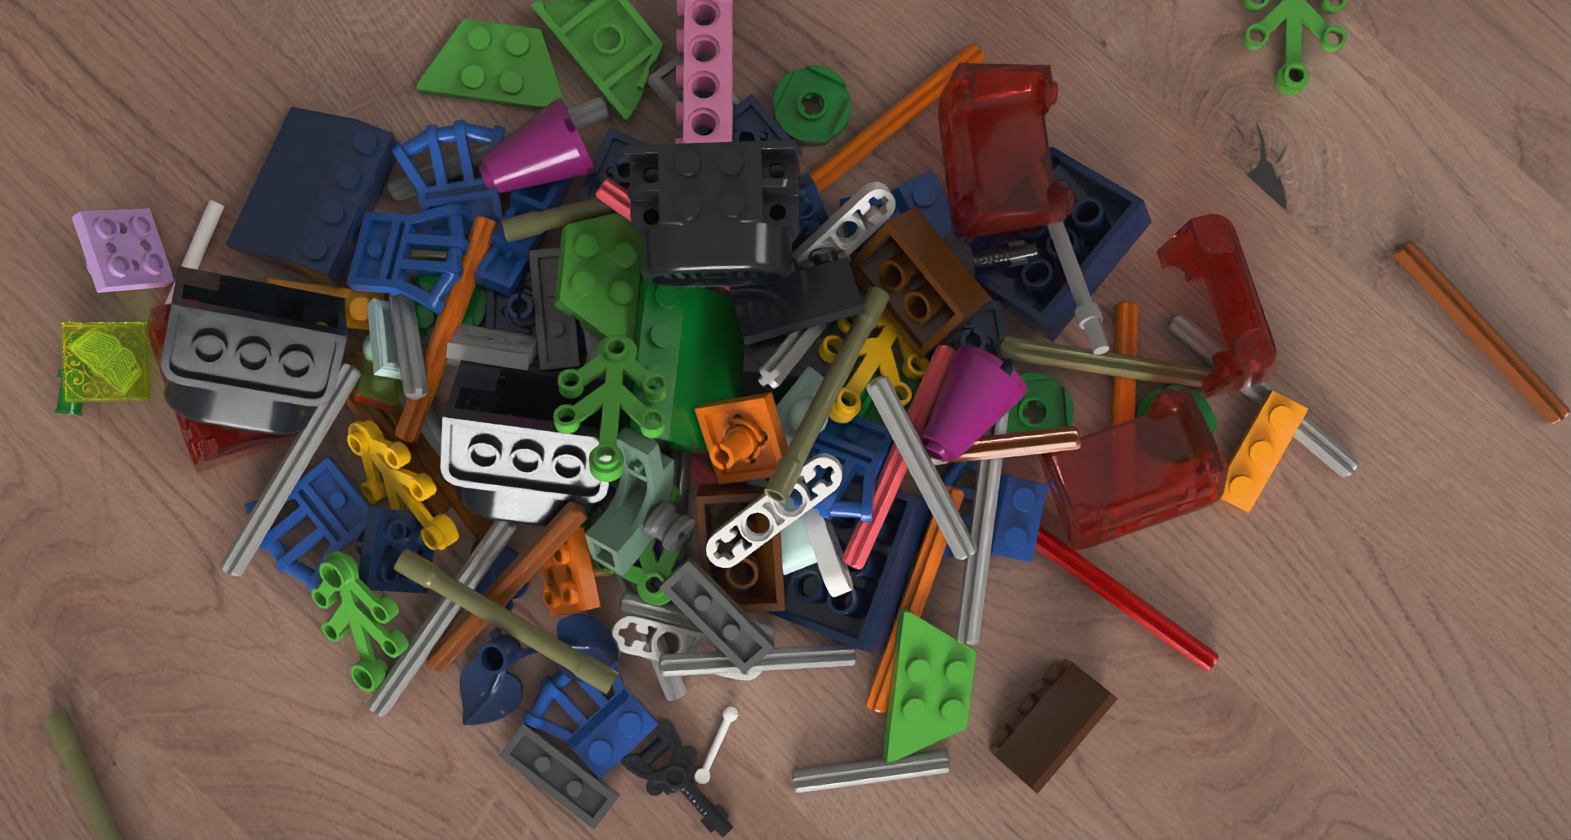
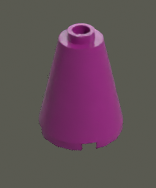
[478,98,595,193]
[922,345,1027,462]

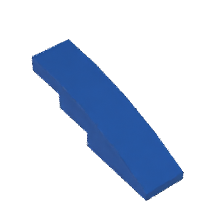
[474,178,573,297]

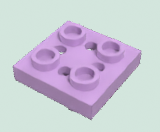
[72,208,175,293]

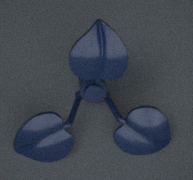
[460,540,620,726]

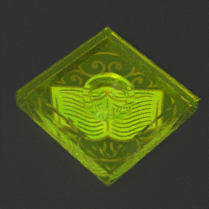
[60,322,150,403]

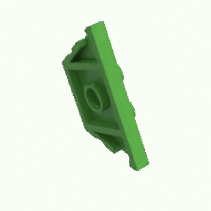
[531,0,665,124]
[416,18,568,110]
[554,213,641,354]
[882,608,976,762]

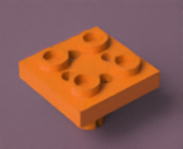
[695,392,788,484]
[540,527,614,616]

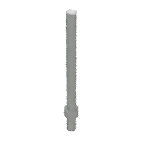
[1022,148,1109,355]

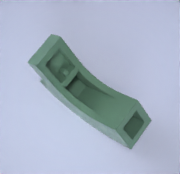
[585,427,674,576]

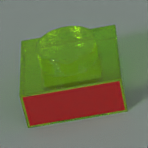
[354,360,402,412]

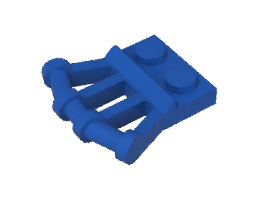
[391,119,505,236]
[839,170,969,254]
[346,203,470,314]
[765,416,894,522]
[244,457,372,591]
[941,460,1049,563]
[521,663,660,780]

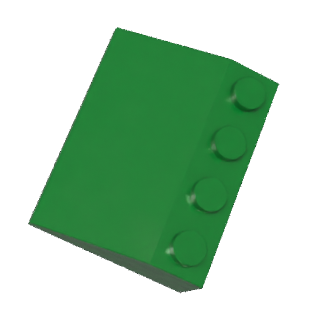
[618,279,745,456]

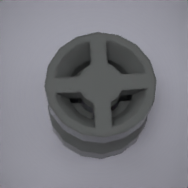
[643,501,695,553]

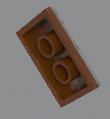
[850,207,992,359]
[695,482,786,612]
[989,659,1118,794]

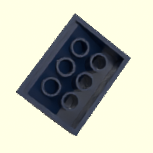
[225,107,397,289]
[969,146,1152,342]
[767,466,932,655]

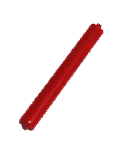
[1035,526,1219,671]

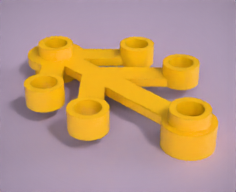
[818,313,929,423]
[347,420,459,550]

